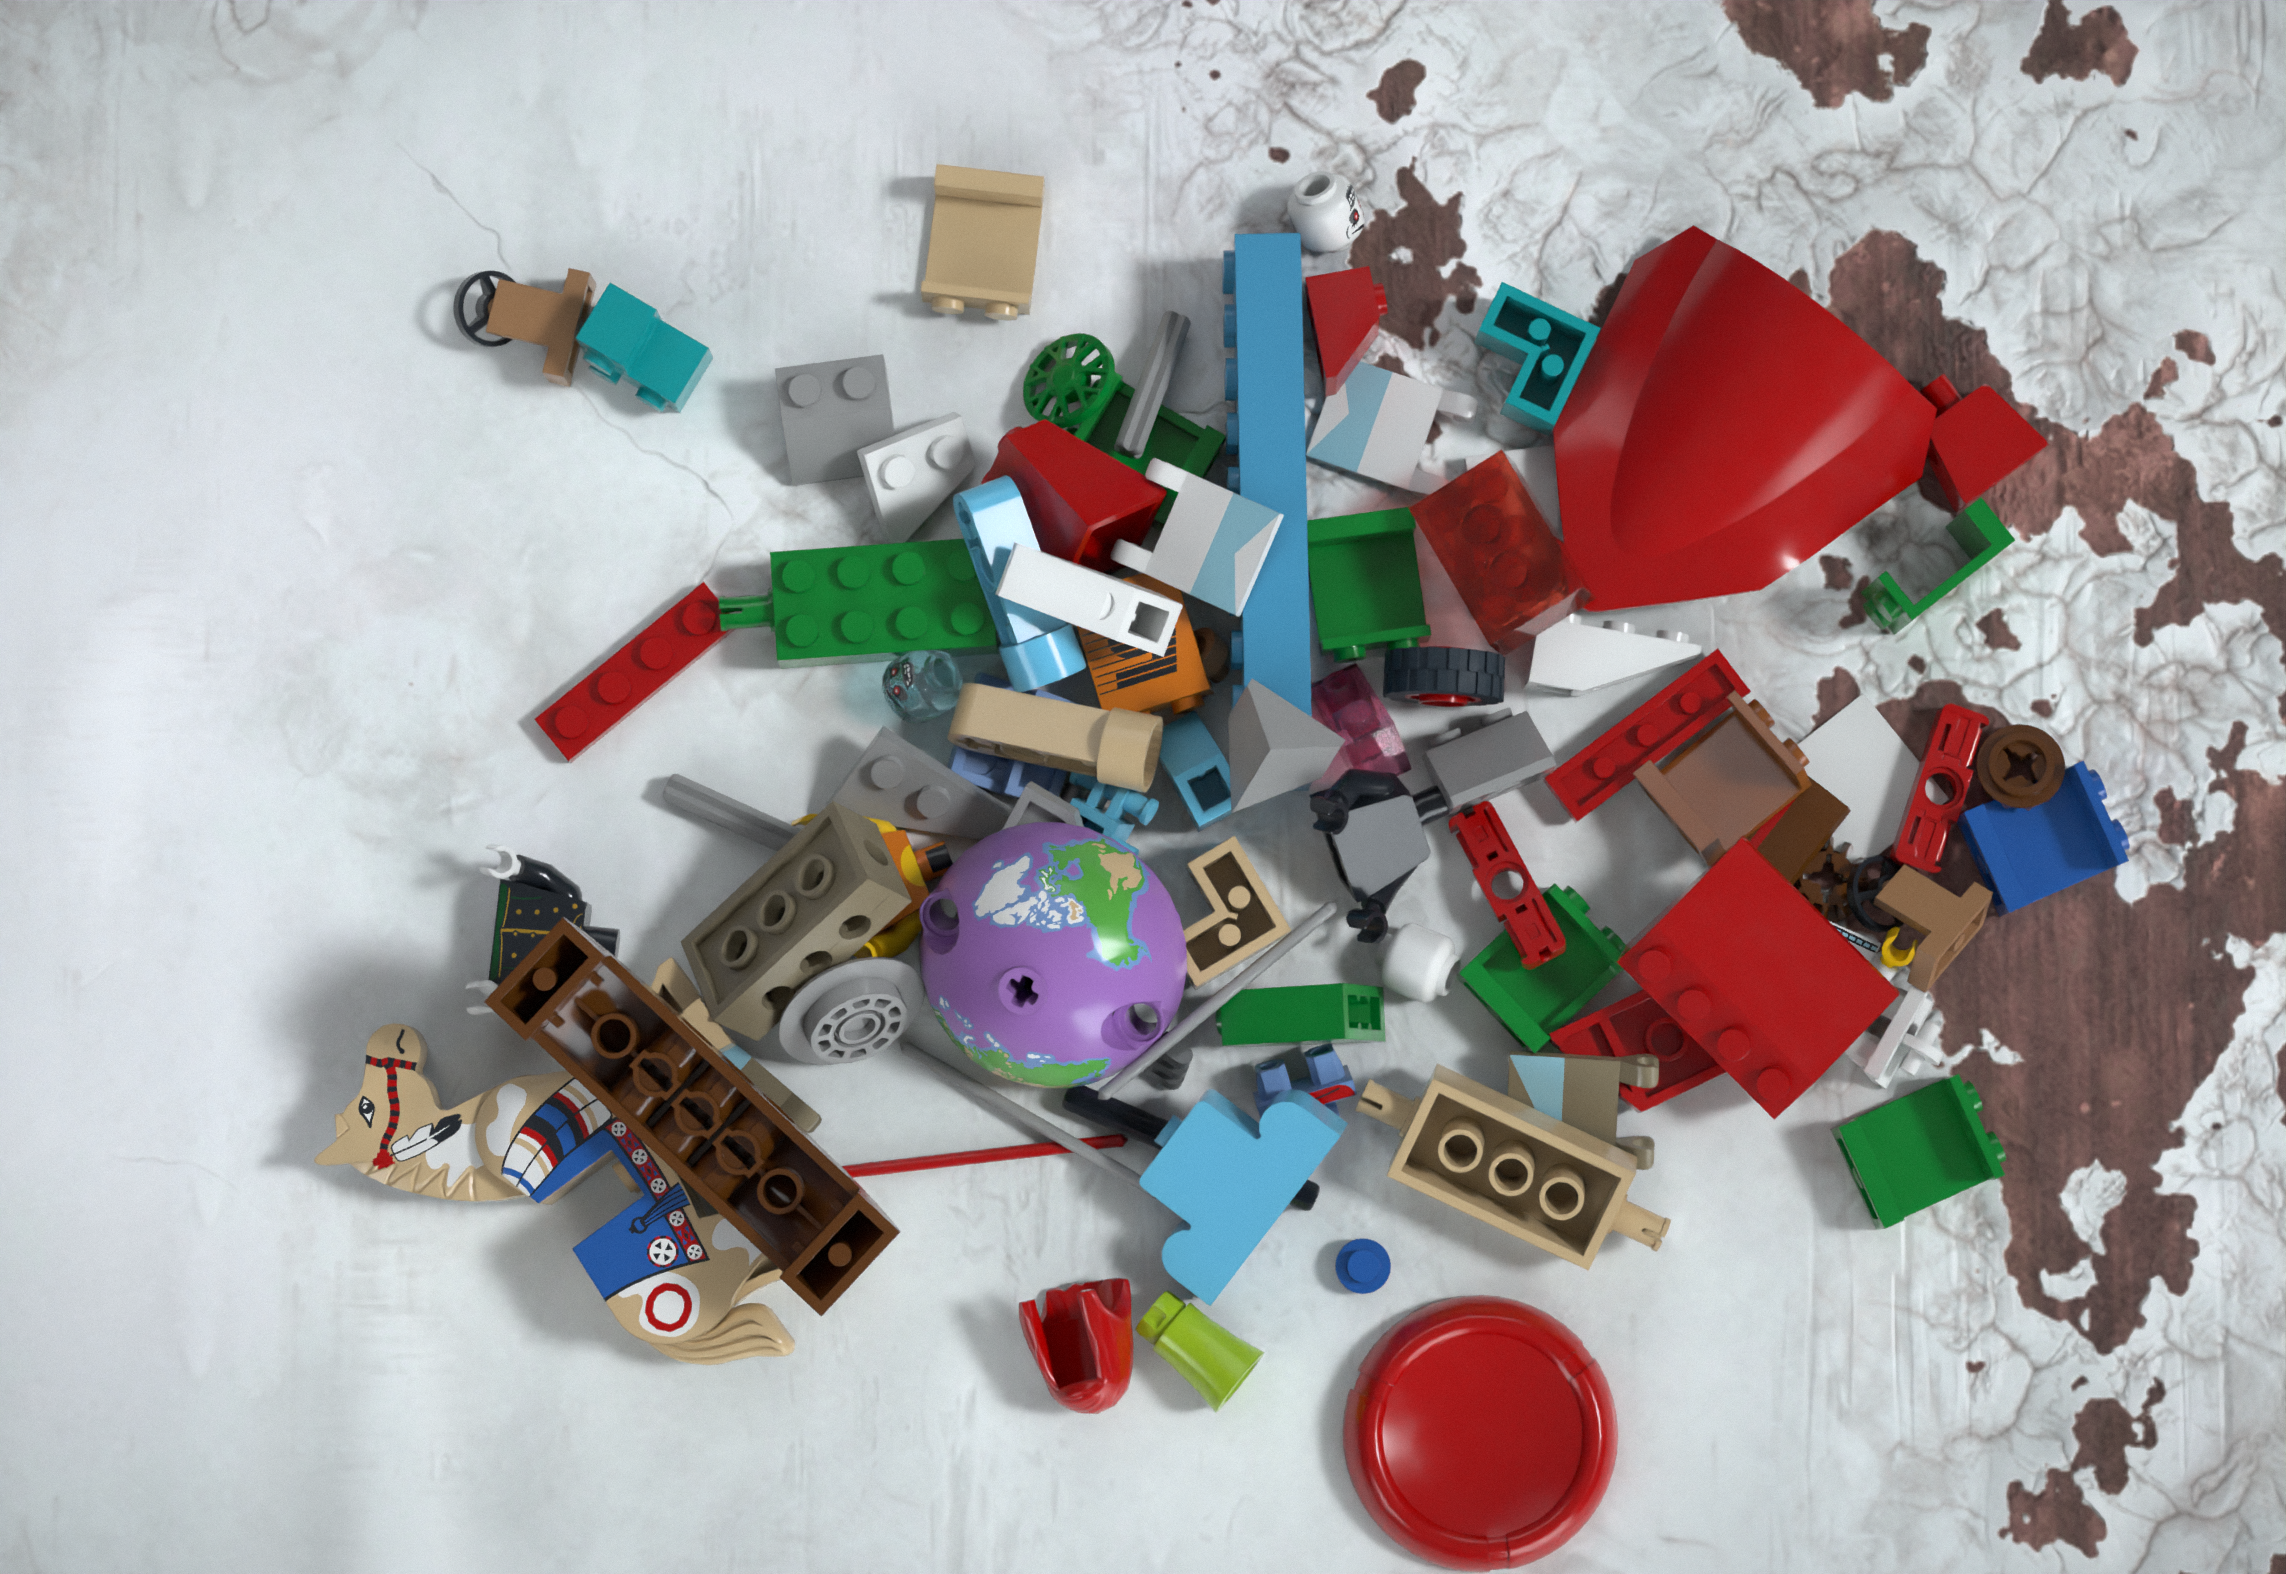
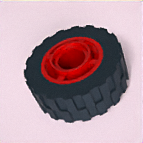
[1383,646,1505,707]

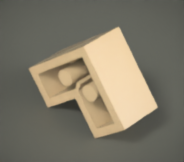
[1183,836,1291,991]

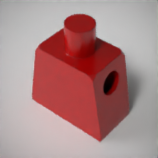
[1919,374,2049,513]

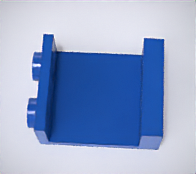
[1957,760,2130,917]

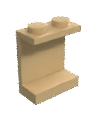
[921,164,1045,321]

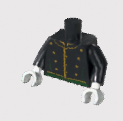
[465,844,620,1015]

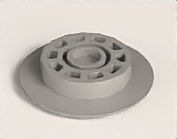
[779,957,925,1065]

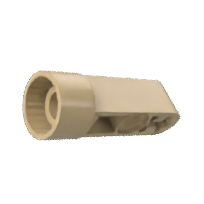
[947,683,1163,792]

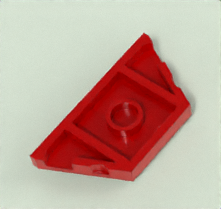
[1547,989,1726,1113]

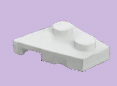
[857,412,976,544]

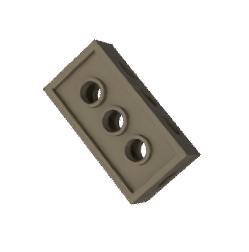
[681,801,912,1041]

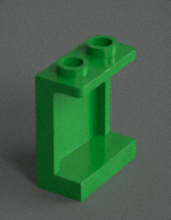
[1066,372,1226,532]
[1457,883,1626,1054]

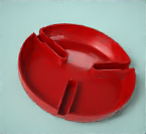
[1342,1295,1618,1573]

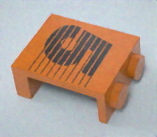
[1077,573,1215,715]

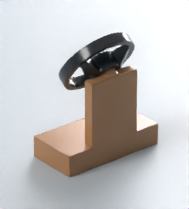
[453,268,596,387]
[1846,855,1993,993]

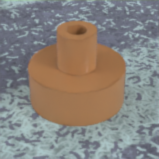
[1193,627,1229,684]

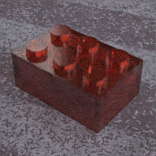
[1409,450,1597,656]

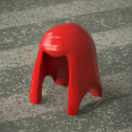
[1019,1278,1134,1414]

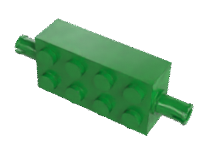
[719,538,998,669]

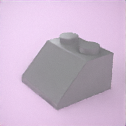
[775,354,895,486]
[1422,707,1557,817]

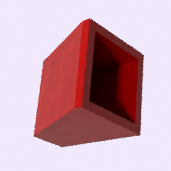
[981,419,1167,575]

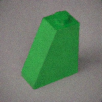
[1215,983,1386,1047]

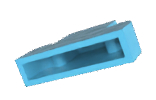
[1139,1089,1348,1306]

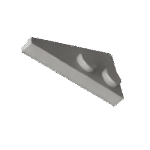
[825,726,1013,840]

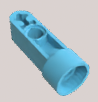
[953,475,1086,692]

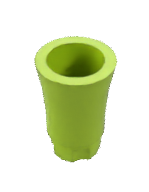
[1135,1290,1265,1413]

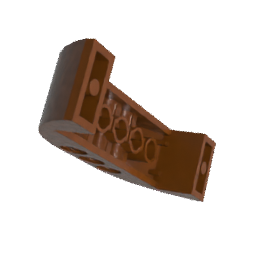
[484,917,901,1317]

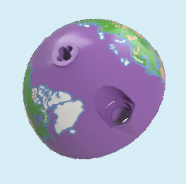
[919,822,1187,1088]

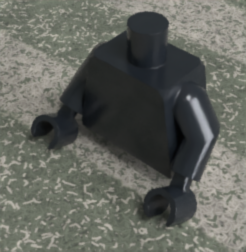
[1309,769,1449,944]

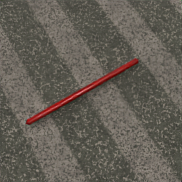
[841,1134,1129,1178]

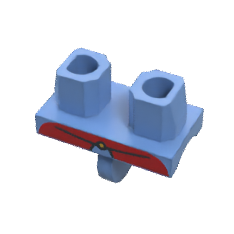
[1253,1043,1357,1119]

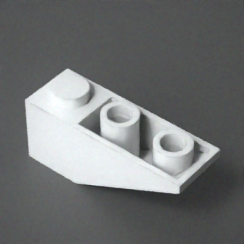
[995,542,1183,657]
[1524,611,1702,697]

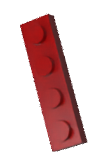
[534,582,736,763]
[1543,648,1751,824]

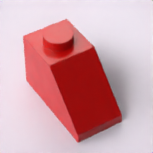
[1305,266,1388,397]

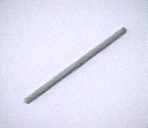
[1098,902,1337,1100]
[900,1042,1156,1199]

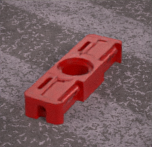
[1889,703,1989,876]
[1448,801,1567,970]

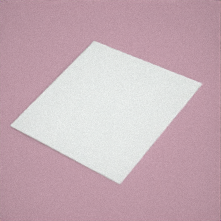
[1798,693,1949,881]

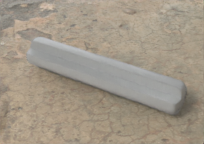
[1114,311,1191,460]
[662,774,801,852]

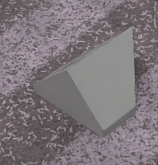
[1228,678,1345,814]

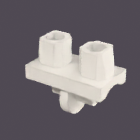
[1845,985,1944,1089]

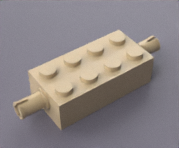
[1355,1063,1671,1271]

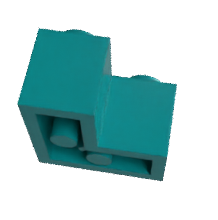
[576,282,713,413]
[1474,282,1601,437]

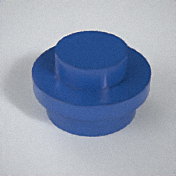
[1335,1238,1391,1294]

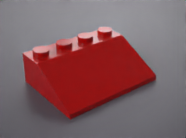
[1617,835,1900,1120]

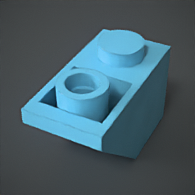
[1159,710,1235,832]

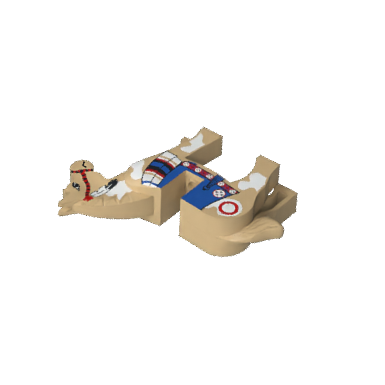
[314,957,795,1365]

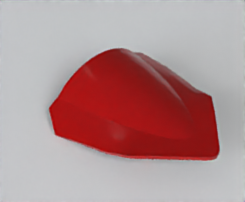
[1553,225,1937,612]

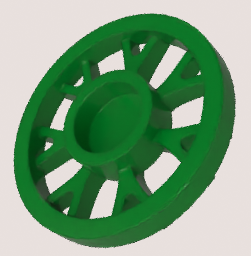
[1023,333,1115,429]

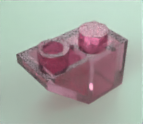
[1311,663,1412,777]

